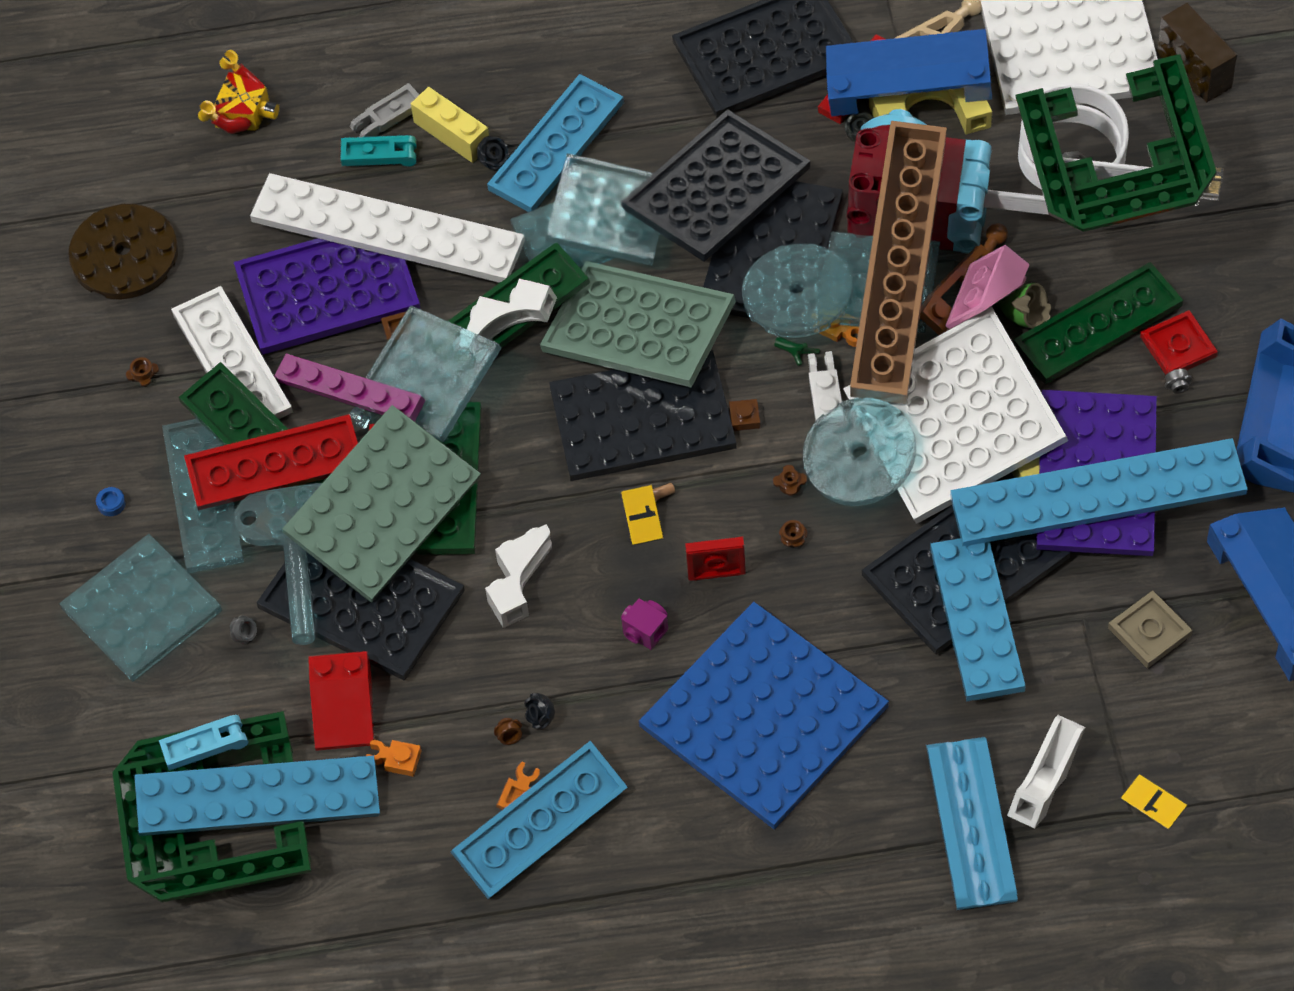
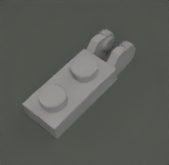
[350,83,419,137]

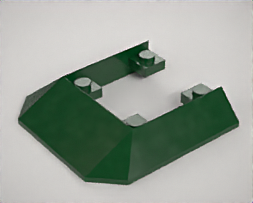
[1015,54,1217,232]
[112,711,311,902]

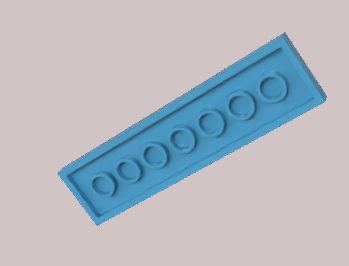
[135,756,380,836]

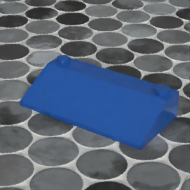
[826,29,992,116]
[1236,319,1294,492]
[1207,507,1294,682]

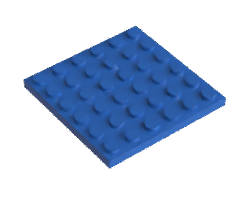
[639,602,889,829]

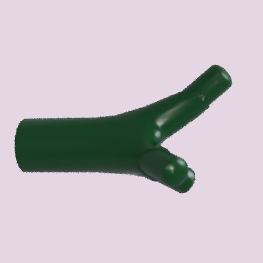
[774,336,820,366]

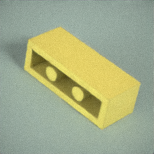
[411,87,489,163]

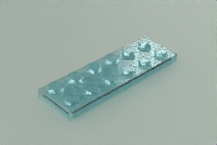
[162,419,244,574]

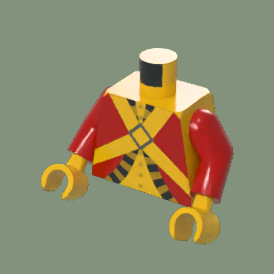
[198,50,279,134]

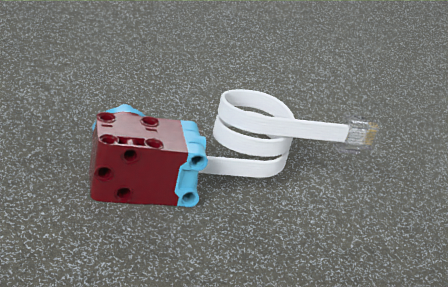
[846,84,1223,254]

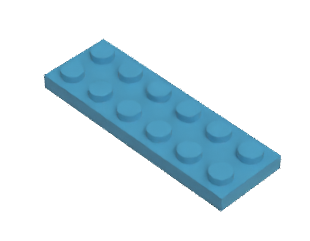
[487,74,624,214]
[930,538,1026,701]
[451,741,627,899]

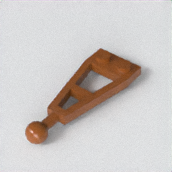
[920,223,1008,335]

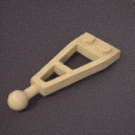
[894,0,982,39]

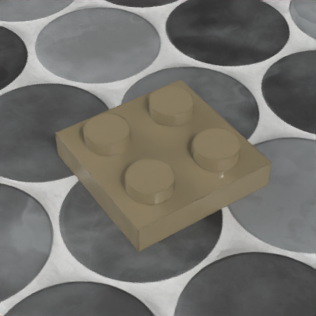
[1108,591,1192,669]

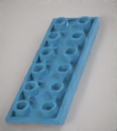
[926,737,1018,910]

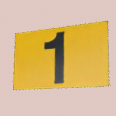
[621,485,663,545]
[1121,774,1187,829]

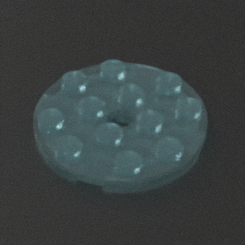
[742,244,854,338]
[803,398,916,506]

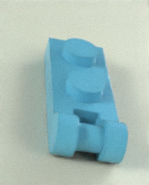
[159,715,248,771]

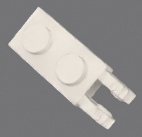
[808,351,844,426]

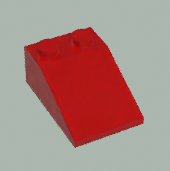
[309,651,374,751]

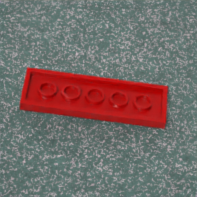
[184,414,358,511]

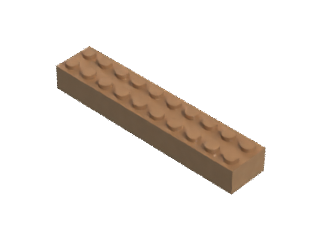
[850,121,947,404]

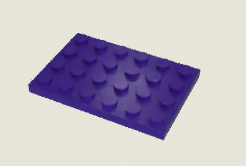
[234,238,421,355]
[1036,390,1157,556]

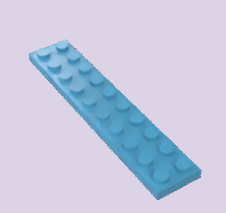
[950,438,1247,546]

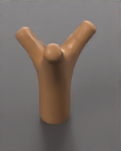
[653,483,675,502]

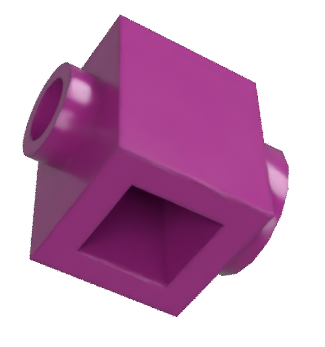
[621,598,668,650]

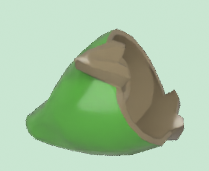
[995,283,1052,328]

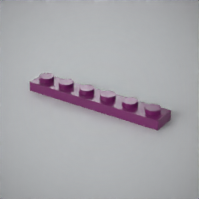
[274,354,426,422]

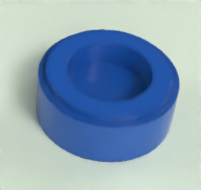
[96,487,126,516]

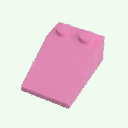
[946,245,1029,329]

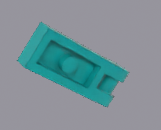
[341,135,417,166]

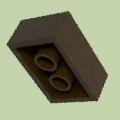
[1157,3,1237,103]

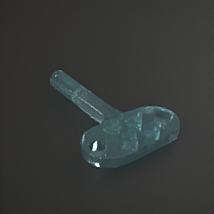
[234,483,322,645]

